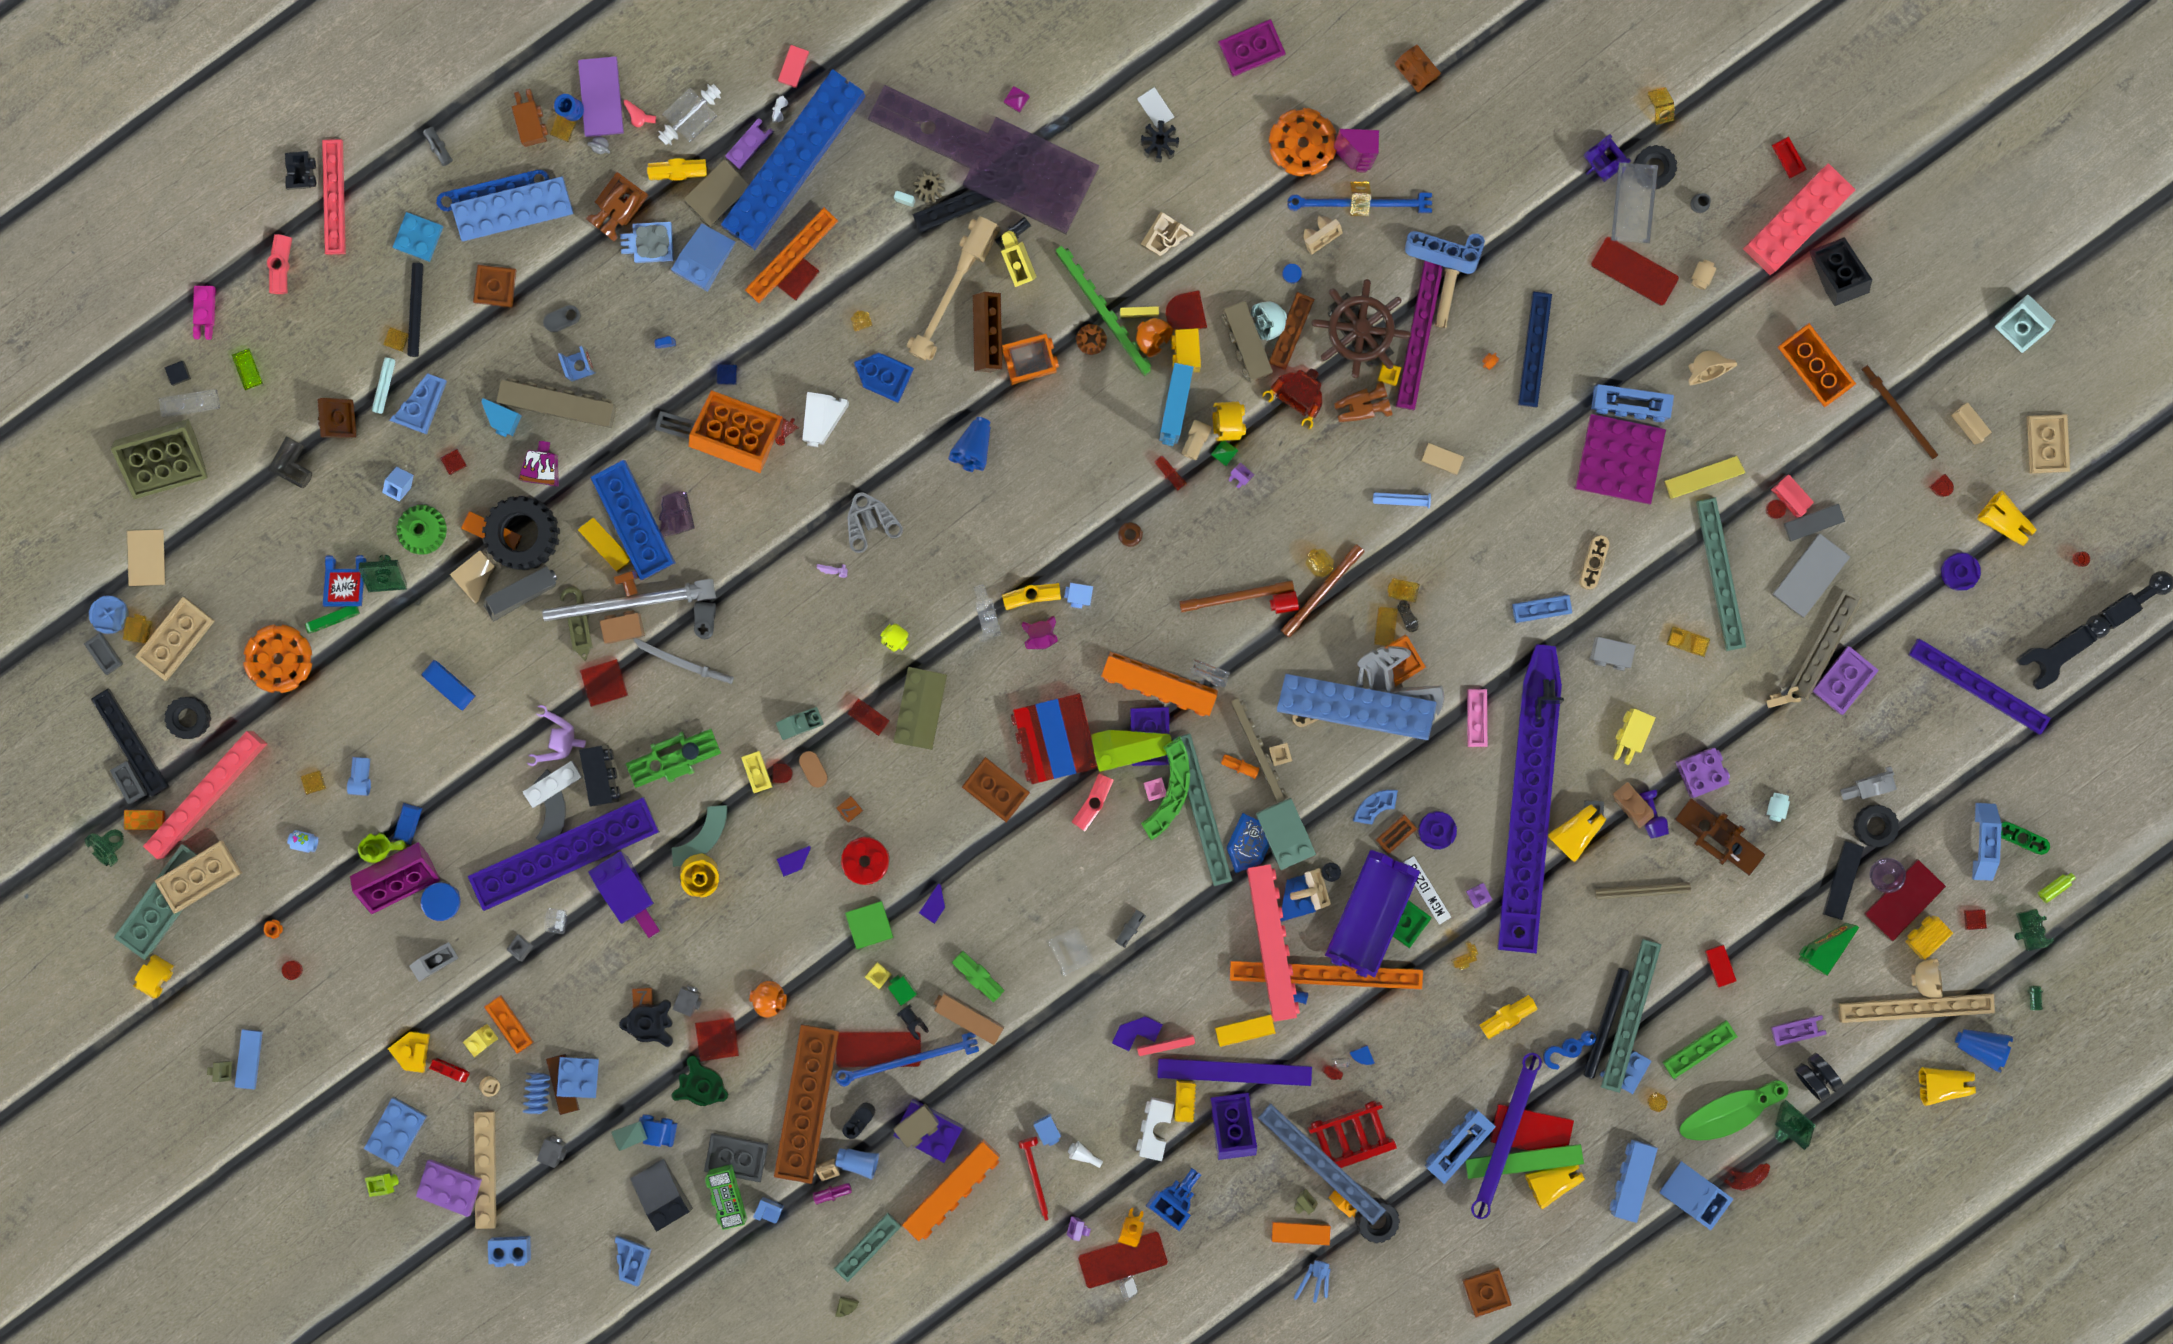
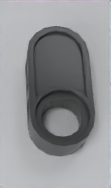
[543,305,581,332]

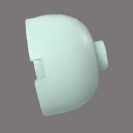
[1251,301,1287,341]

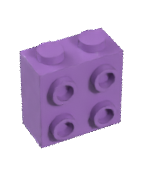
[1676,748,1730,798]

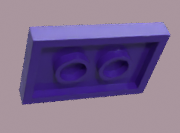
[1130,707,1170,766]

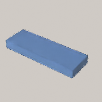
[1512,595,1572,623]
[235,1029,263,1090]

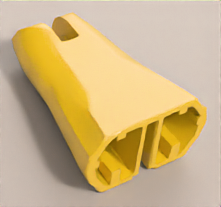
[1977,490,2037,546]
[1548,804,1606,862]
[1918,1067,1976,1106]
[1525,1165,1585,1210]

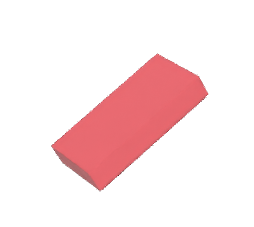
[778,45,809,88]

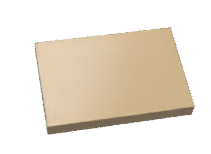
[2027,414,2070,474]

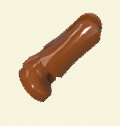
[586,183,640,242]
[1334,381,1392,422]

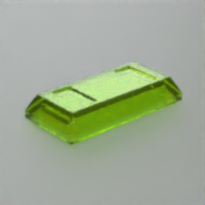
[232,348,263,391]

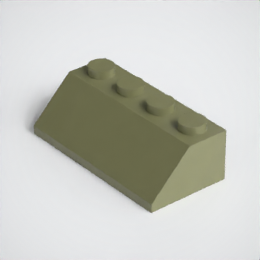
[893,667,947,750]

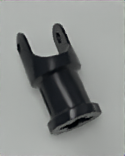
[896,1004,929,1040]

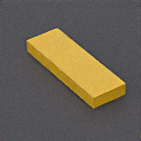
[1215,1014,1276,1047]

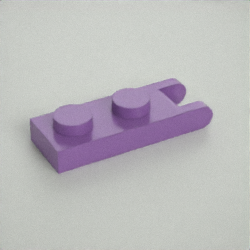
[725,119,774,170]
[1771,1015,1827,1046]

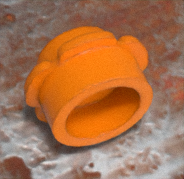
[1482,353,1500,370]
[264,920,283,939]

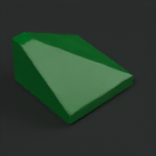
[1211,441,1238,466]

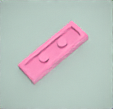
[1467,689,1488,747]

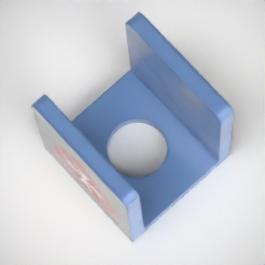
[558,346,596,382]

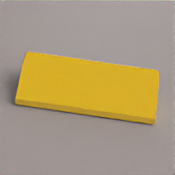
[578,518,631,572]

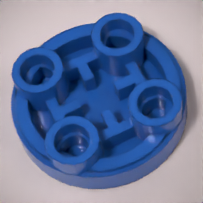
[421,882,461,921]

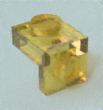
[1388,578,1420,603]
[1451,941,1478,970]

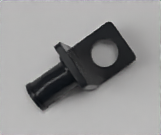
[1535,679,1564,722]

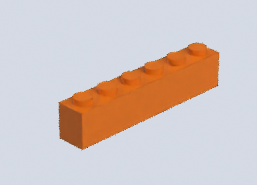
[1101,651,1218,716]
[902,1139,1000,1242]

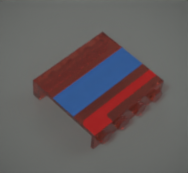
[1011,693,1098,784]

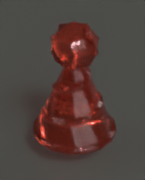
[775,418,799,446]

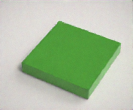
[845,901,894,949]

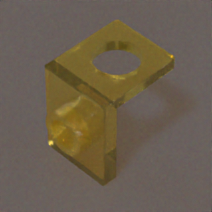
[1648,87,1674,125]
[1350,182,1371,216]

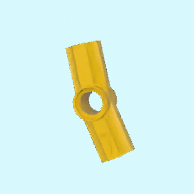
[647,158,707,181]
[1002,583,1061,611]
[1479,995,1538,1039]

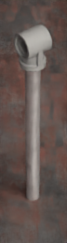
[542,579,716,621]

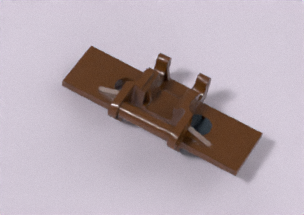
[1674,798,1766,876]

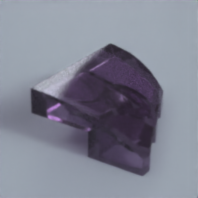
[659,491,695,538]

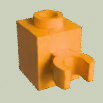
[1328,1190,1356,1218]
[1118,1208,1144,1247]

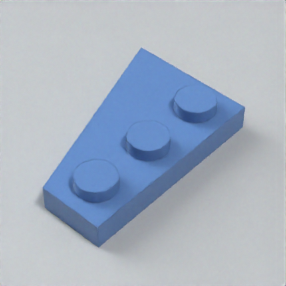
[389,373,447,434]

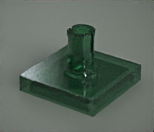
[358,555,407,593]
[1775,1100,1815,1150]

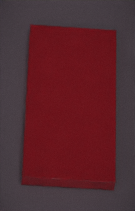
[1864,859,1946,941]

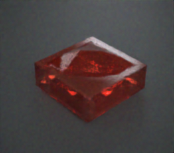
[1322,1064,1343,1080]

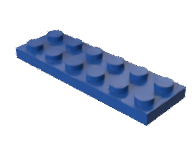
[590,460,675,580]

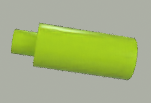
[2038,873,2076,903]

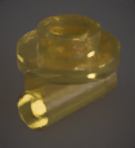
[851,311,873,331]

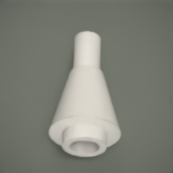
[1068,1141,1103,1168]

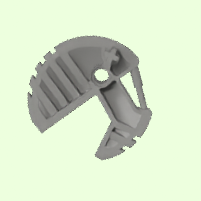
[1356,646,1445,721]

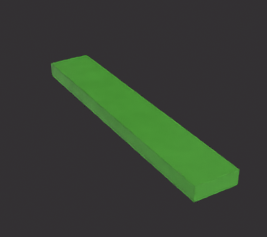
[1466,1144,1584,1179]

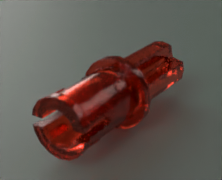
[1155,455,1187,491]

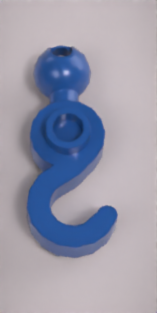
[1543,1031,1596,1070]

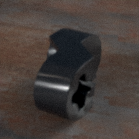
[842,1102,876,1139]

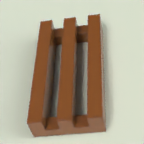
[1375,814,1417,854]

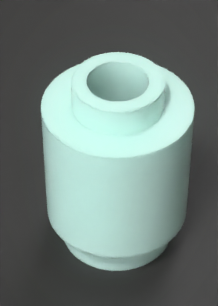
[1766,793,1790,822]

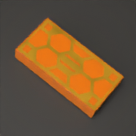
[124,810,165,830]

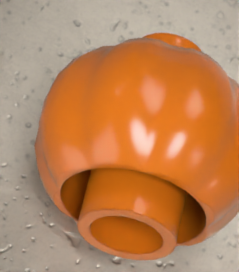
[749,981,787,1018]

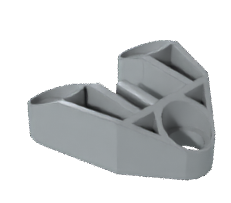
[847,493,903,553]

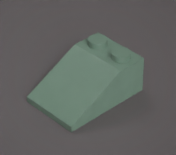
[1256,798,1316,870]

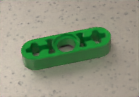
[304,606,360,634]
[2001,822,2050,855]

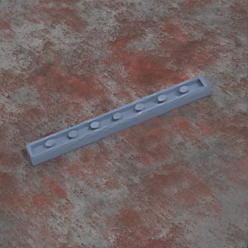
[1258,1104,1386,1225]

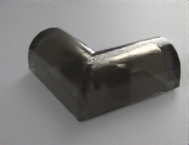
[268,436,312,488]

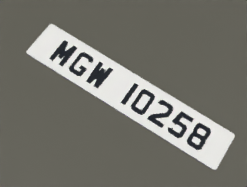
[1403,856,1451,925]

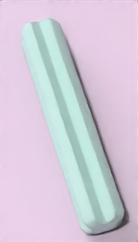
[372,357,395,414]

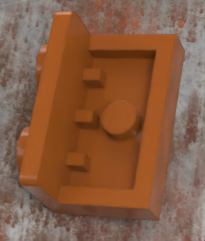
[1394,44,1441,92]

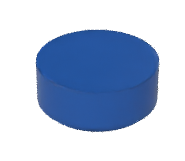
[1282,264,1302,284]

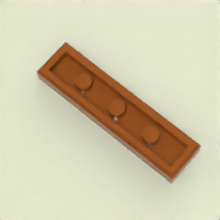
[1269,292,1315,370]

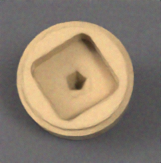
[479,1076,500,1097]

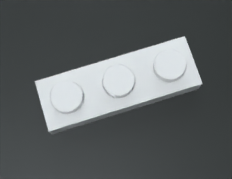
[523,761,583,808]

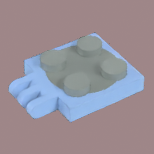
[620,222,674,263]

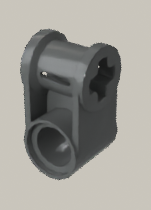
[694,602,716,640]

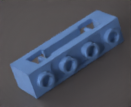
[1591,384,1674,422]
[1425,1109,1496,1184]

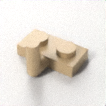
[1290,868,1331,910]

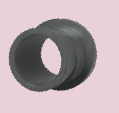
[1690,193,1711,213]

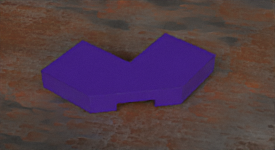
[1112,1016,1163,1051]

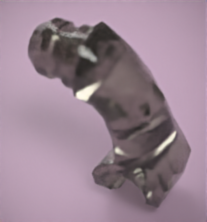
[1397,600,1419,632]

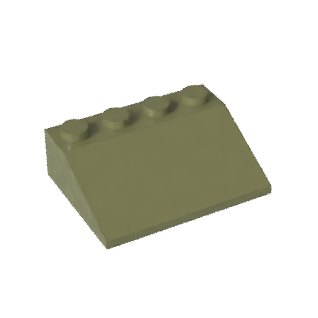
[111,419,208,499]

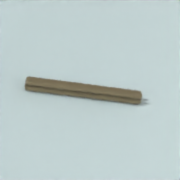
[1595,882,1691,899]

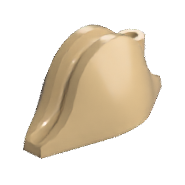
[1688,351,1737,386]

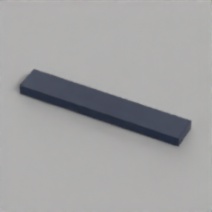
[1518,291,1552,408]

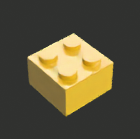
[1171,328,1201,373]

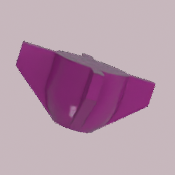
[1021,616,1058,650]

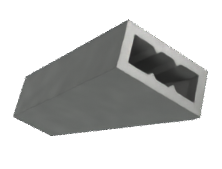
[484,566,557,622]

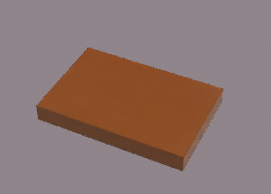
[962,757,1030,823]

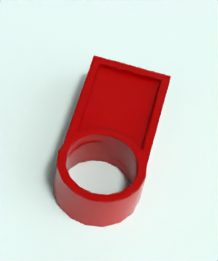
[429,1058,470,1083]

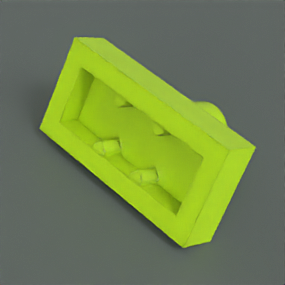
[365,1173,399,1197]

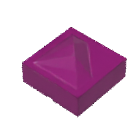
[1004,86,1030,113]

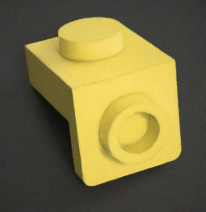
[463,1024,498,1057]

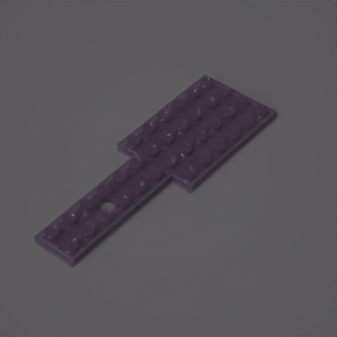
[868,85,1100,235]

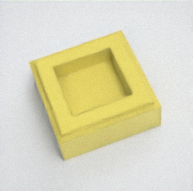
[865,962,892,989]

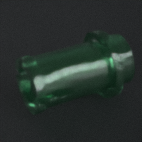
[2027,986,2044,1010]

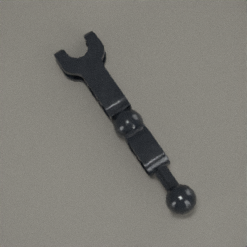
[2016,571,2173,690]

